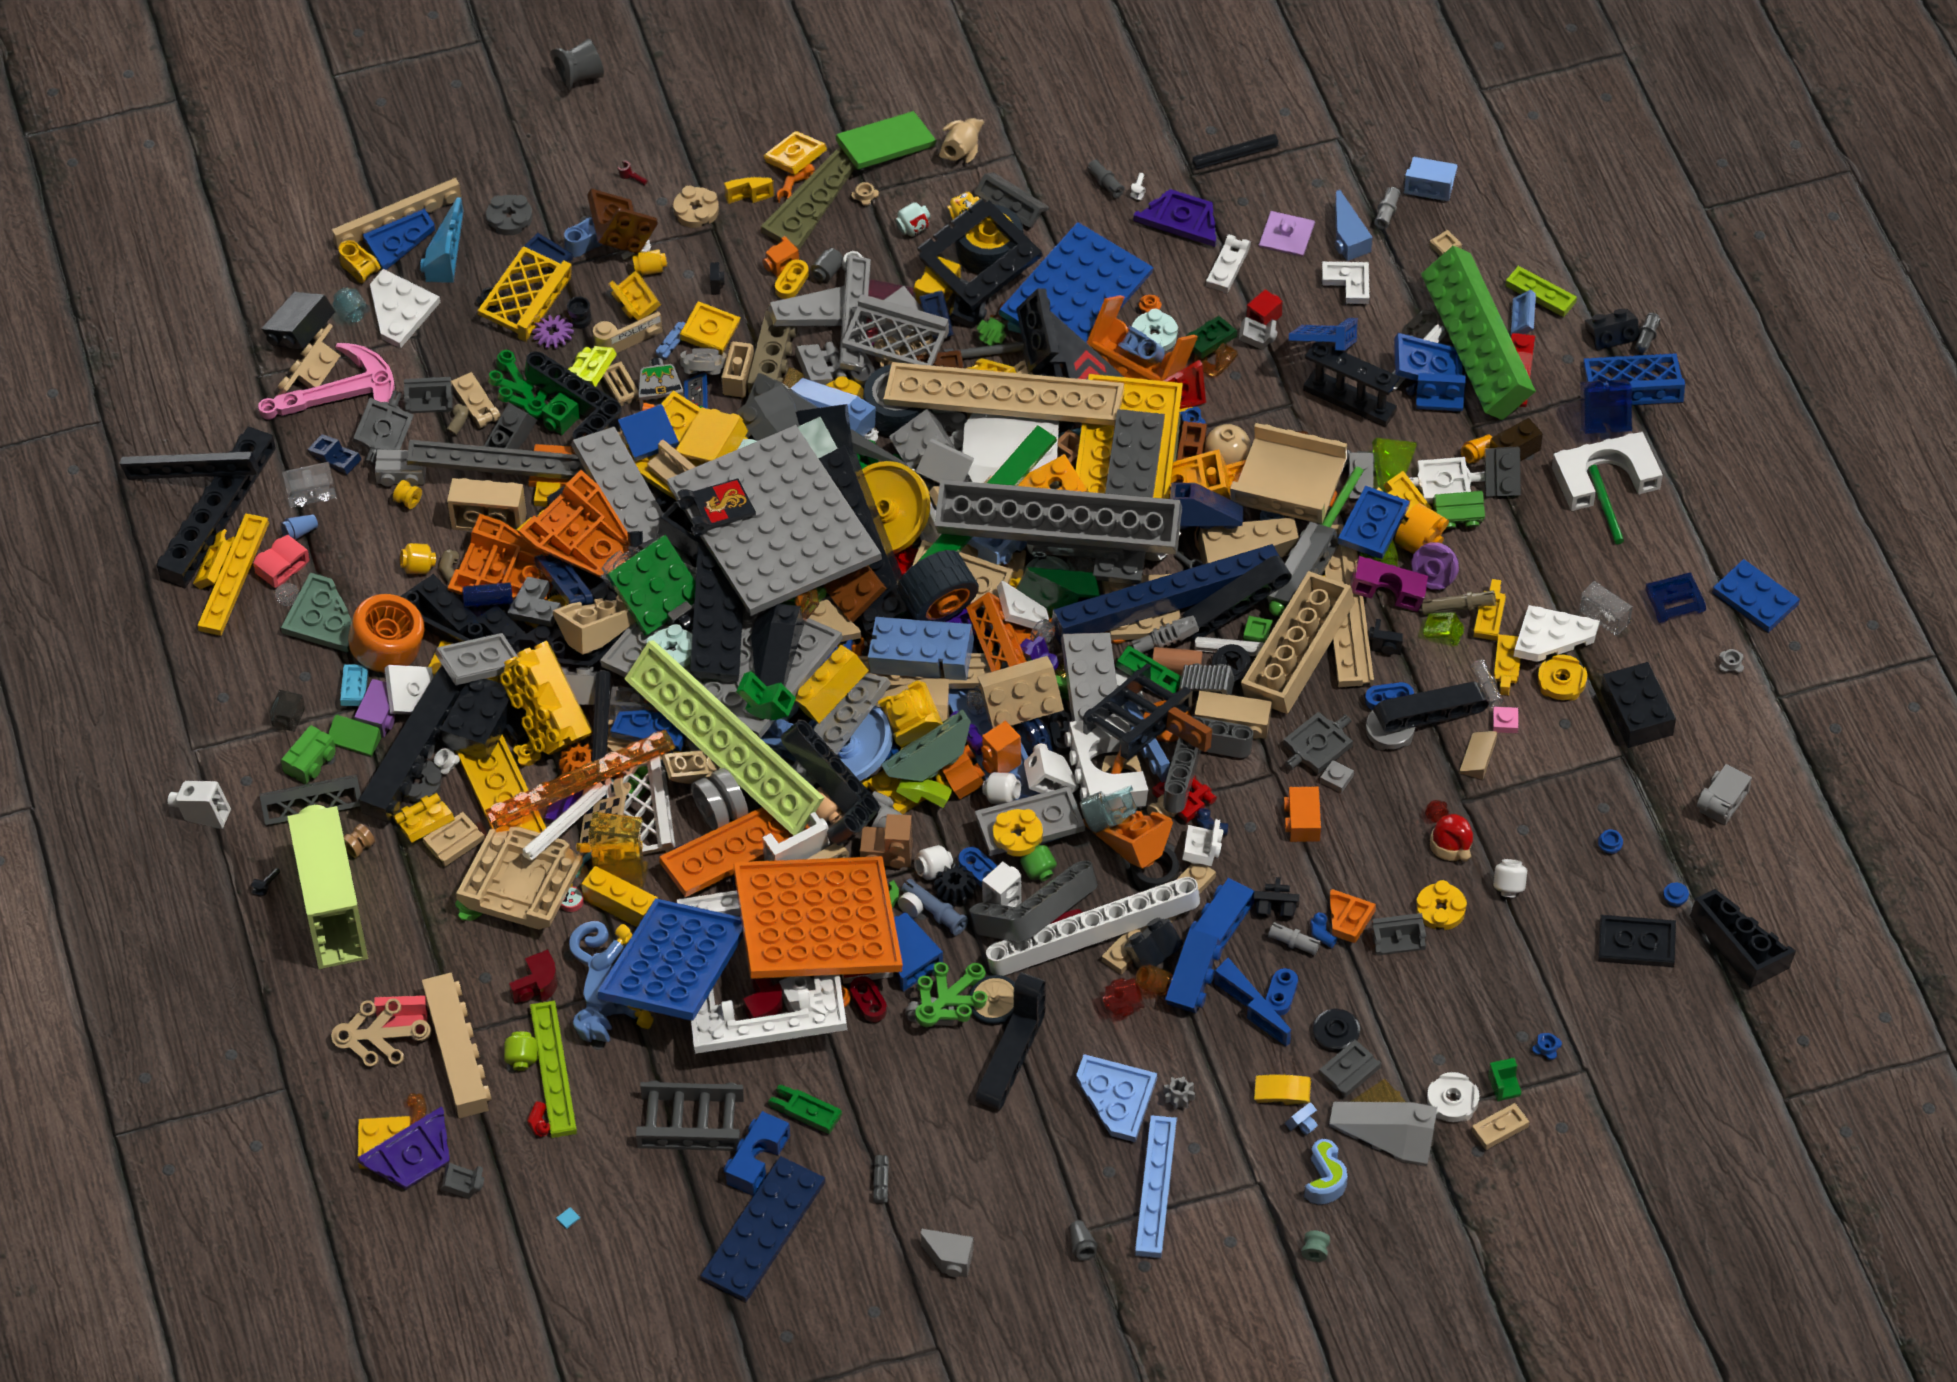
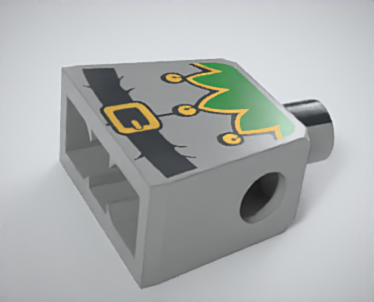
[639,358,684,411]

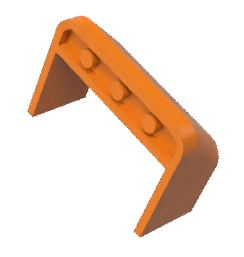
[1087,295,1198,381]

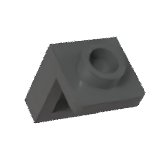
[441,1163,484,1199]

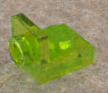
[1423,612,1464,645]

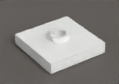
[385,665,433,715]

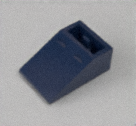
[1170,483,1243,529]

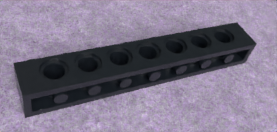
[157,426,276,588]

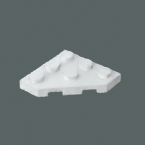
[370,269,440,349]
[1514,605,1600,662]

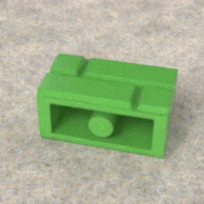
[1433,491,1485,529]
[281,725,336,784]

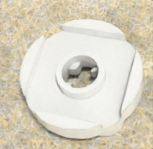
[1427,1072,1479,1122]

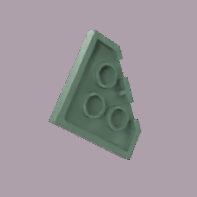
[281,573,352,652]

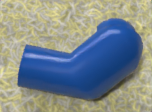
[1310,913,1338,948]

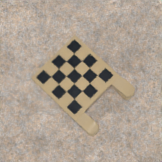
[580,777,631,843]

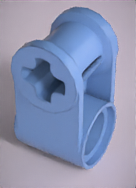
[564,217,603,257]
[1118,325,1165,364]

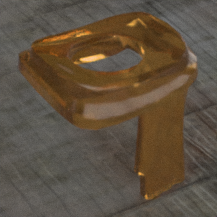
[1194,343,1238,376]

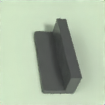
[974,173,1049,228]

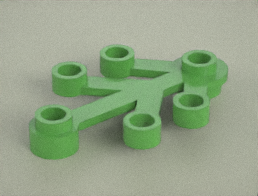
[915,962,988,1027]

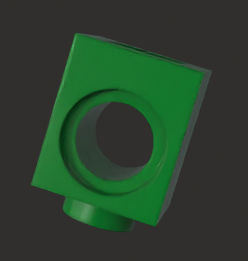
[542,393,580,436]

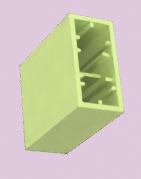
[287,805,368,969]

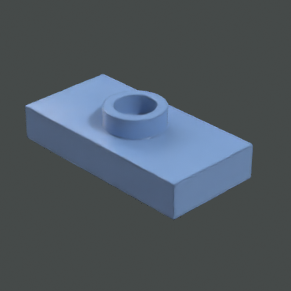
[1511,290,1536,335]

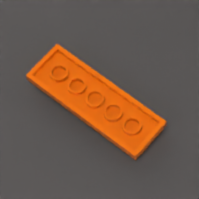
[659,807,810,897]

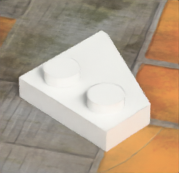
[997,581,1051,632]

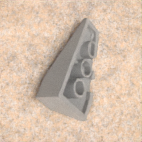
[1329,1102,1437,1166]

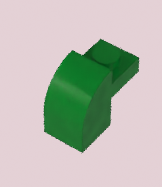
[736,671,796,720]

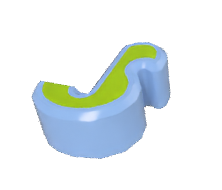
[1304,1139,1347,1204]

